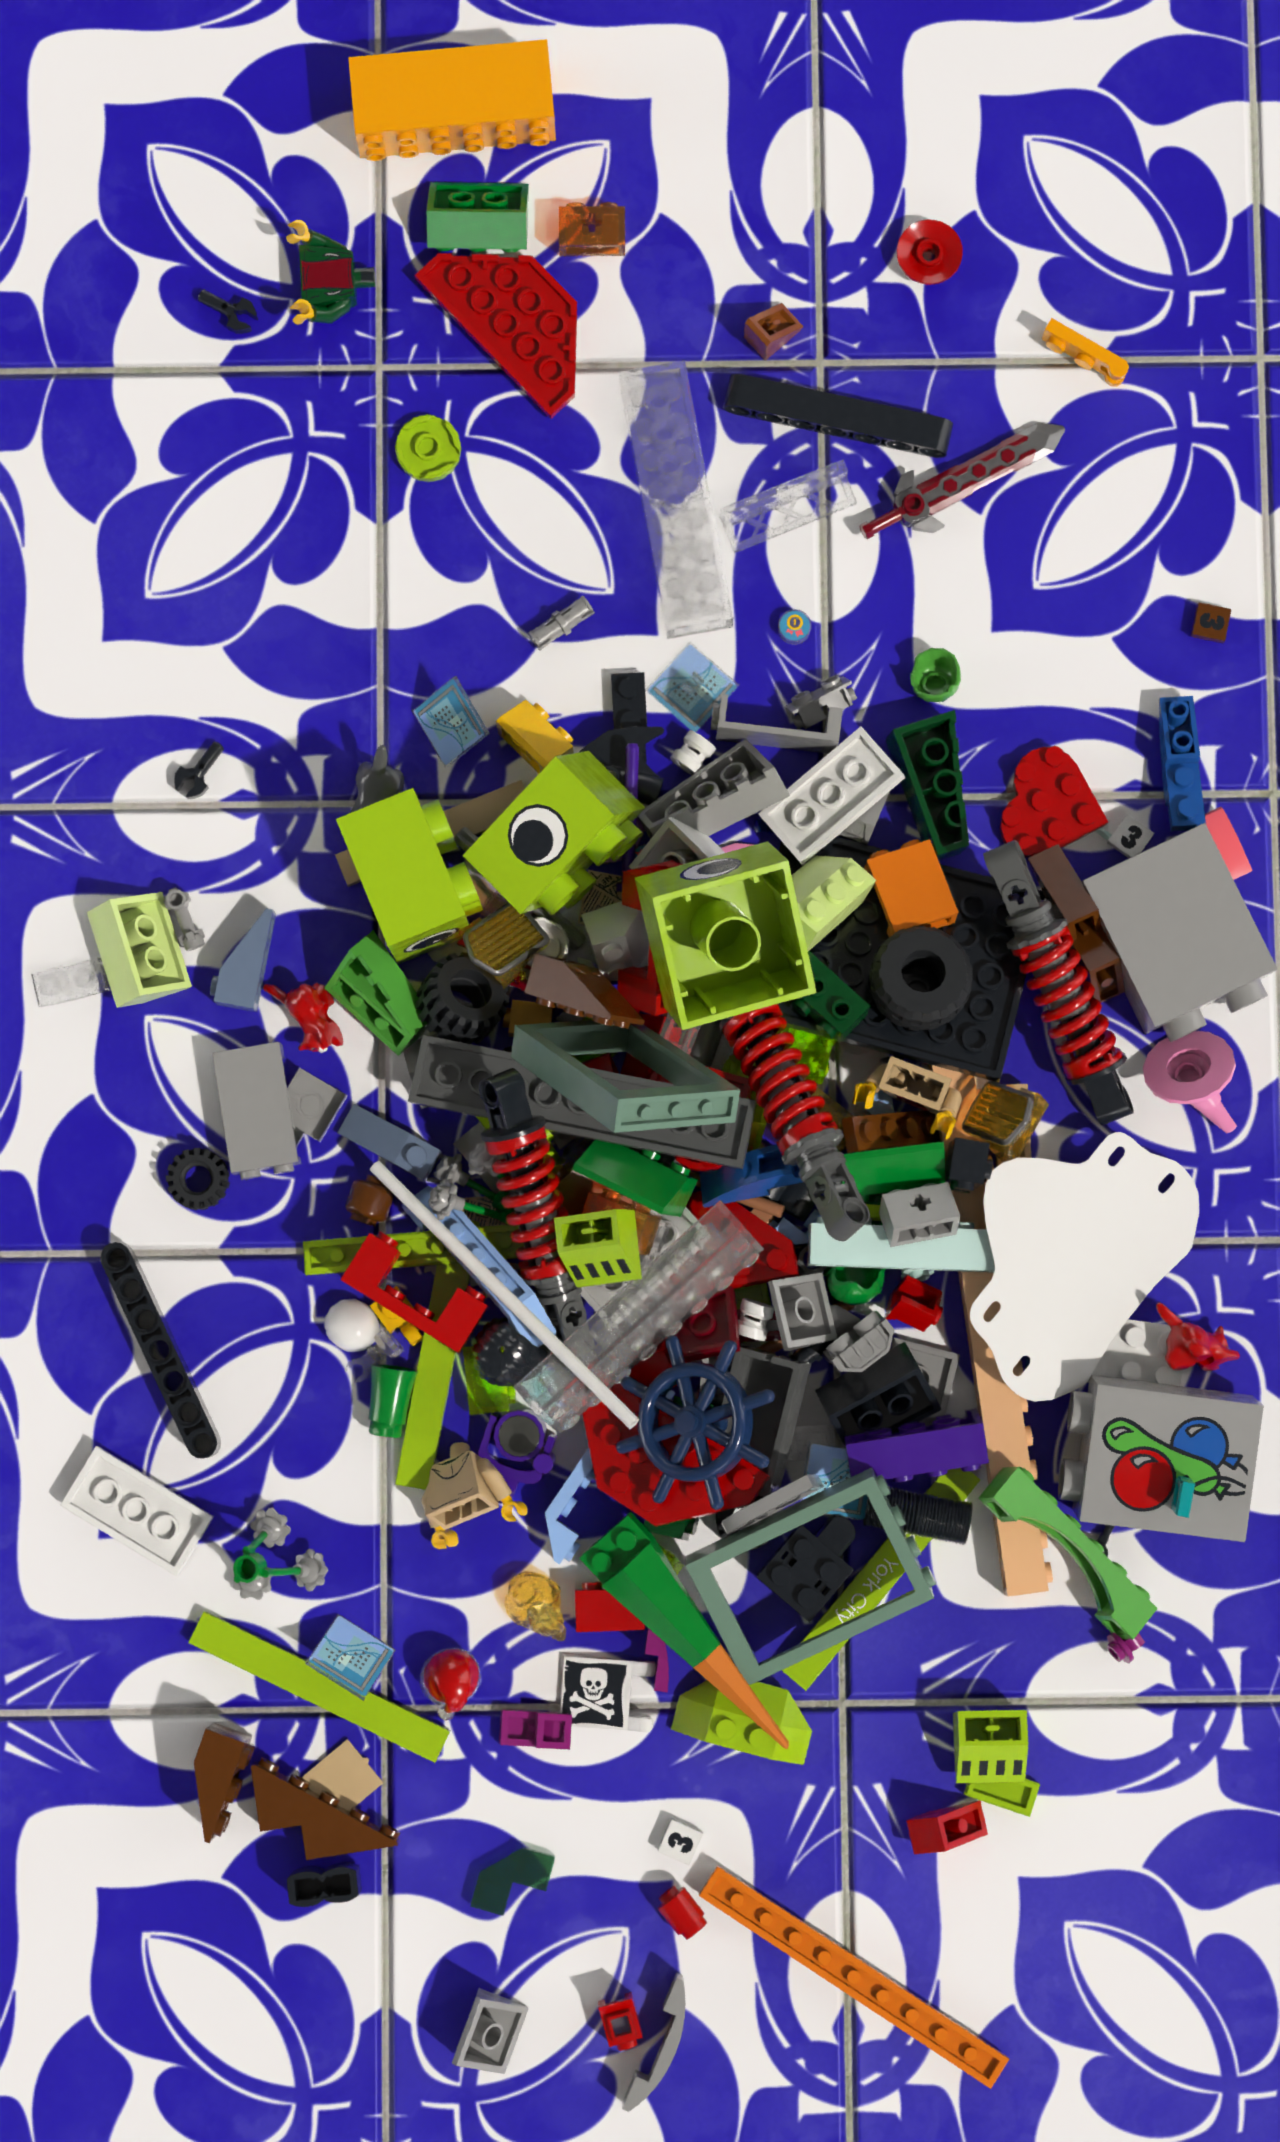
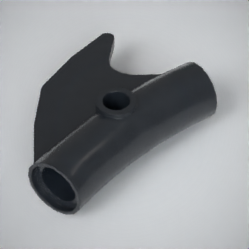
[579,727,664,805]

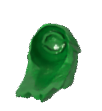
[823,1195,886,1305]

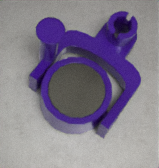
[477,1408,558,1504]

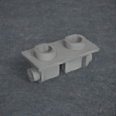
[784,675,857,730]

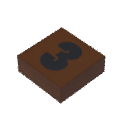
[1191,602,1231,643]

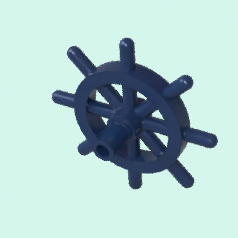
[616,1335,775,1510]

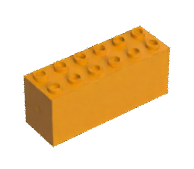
[348,39,556,161]

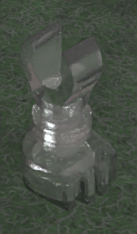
[345,1328,405,1383]

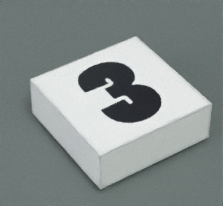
[1107,814,1154,858]
[658,1818,703,1866]

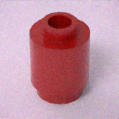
[657,1886,707,1940]

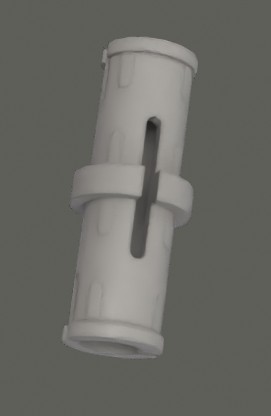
[528,596,595,651]

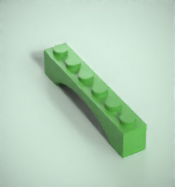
[978,1467,1158,1639]

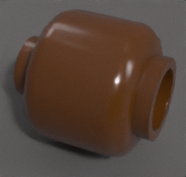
[345,1175,394,1227]

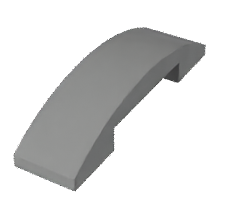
[622,1972,686,2112]

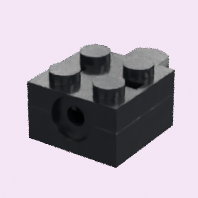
[756,1516,856,1623]

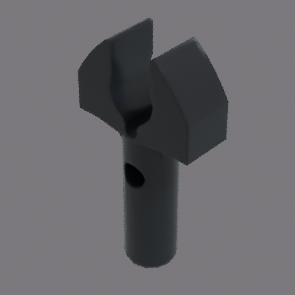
[198,289,258,334]
[174,741,224,799]

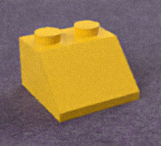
[496,700,574,774]

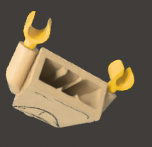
[852,1056,962,1139]
[421,1442,528,1550]

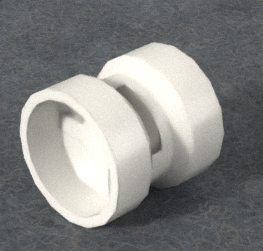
[670,730,716,775]
[738,1298,774,1341]

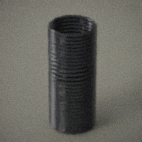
[863,1486,973,1545]

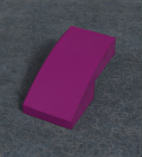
[645,1628,669,1693]
[499,1709,572,1750]

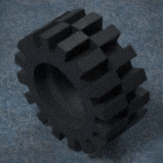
[166,1148,230,1210]

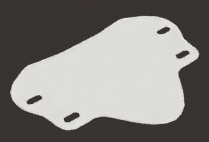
[970,1132,1199,1402]

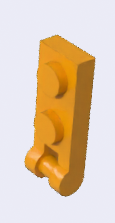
[1041,318,1129,387]

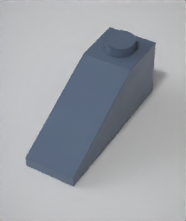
[210,908,276,1012]
[337,1104,442,1182]

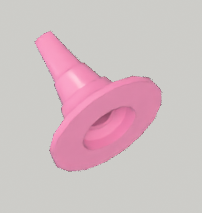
[1143,1031,1237,1134]

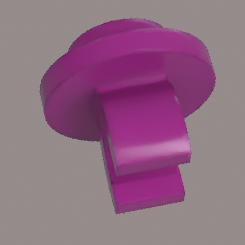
[1107,1632,1145,1664]

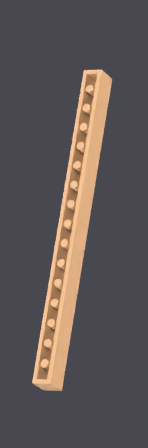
[928,1064,1053,1597]

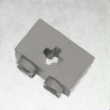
[879,1182,960,1247]

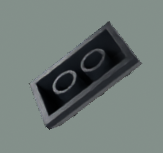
[815,1342,942,1445]

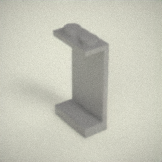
[711,694,843,754]
[212,1042,301,1180]

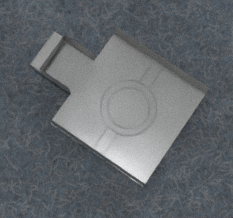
[287,1067,347,1147]

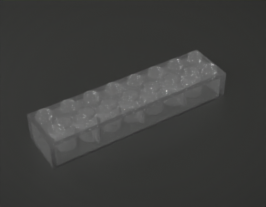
[619,360,734,639]
[514,1200,764,1433]

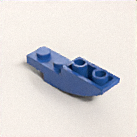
[1159,696,1206,831]
[700,1144,802,1208]

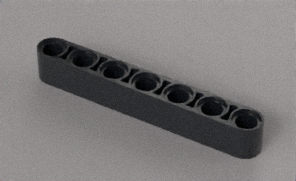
[723,374,953,458]
[100,1242,221,1459]

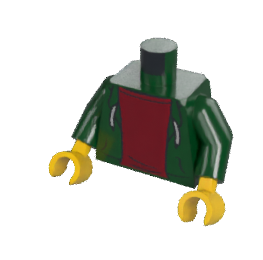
[286,220,376,325]

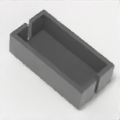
[722,1346,812,1497]

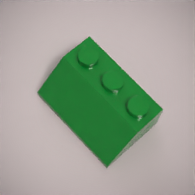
[426,182,529,252]
[572,1140,698,1217]
[841,1142,946,1203]

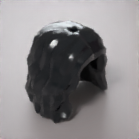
[472,1317,549,1388]

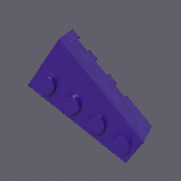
[844,1408,989,1482]

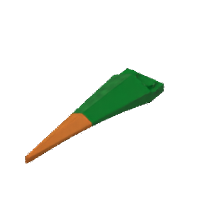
[579,1512,789,1749]

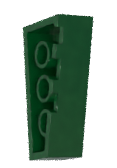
[885,710,969,861]

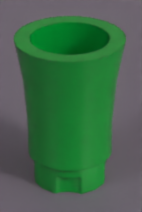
[368,1363,418,1438]

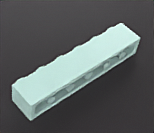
[807,1217,995,1273]

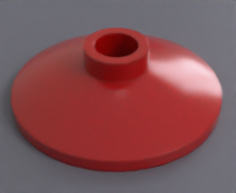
[897,219,963,285]

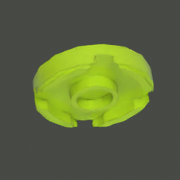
[395,414,462,482]

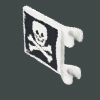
[560,1656,657,1733]

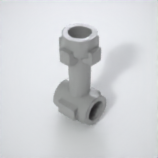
[164,887,205,951]

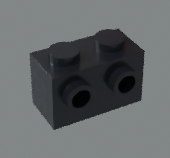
[945,1138,993,1194]

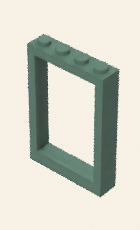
[511,1020,740,1133]
[685,1467,937,1685]

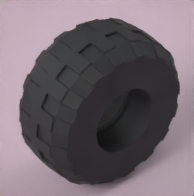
[869,926,973,1031]

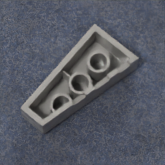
[637,739,790,839]

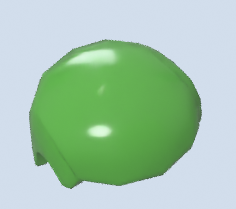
[910,648,961,702]

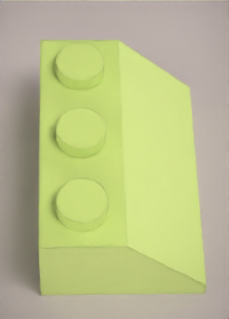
[792,855,876,951]
[87,892,192,1008]

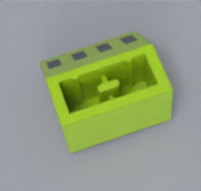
[554,1209,642,1288]
[953,1710,1028,1783]

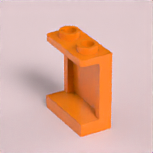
[864,839,959,938]

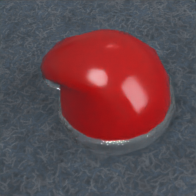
[419,1647,481,1721]

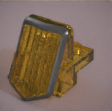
[458,902,550,989]
[962,1080,1049,1162]

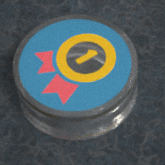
[778,609,811,645]

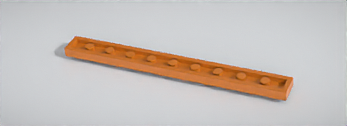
[699,1865,1009,2089]

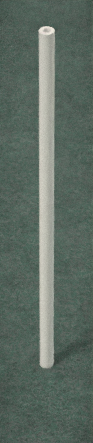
[370,1161,639,1429]

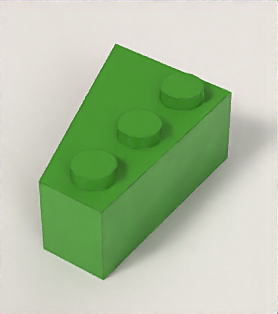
[325,930,428,1056]

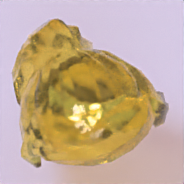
[504,1571,566,1641]

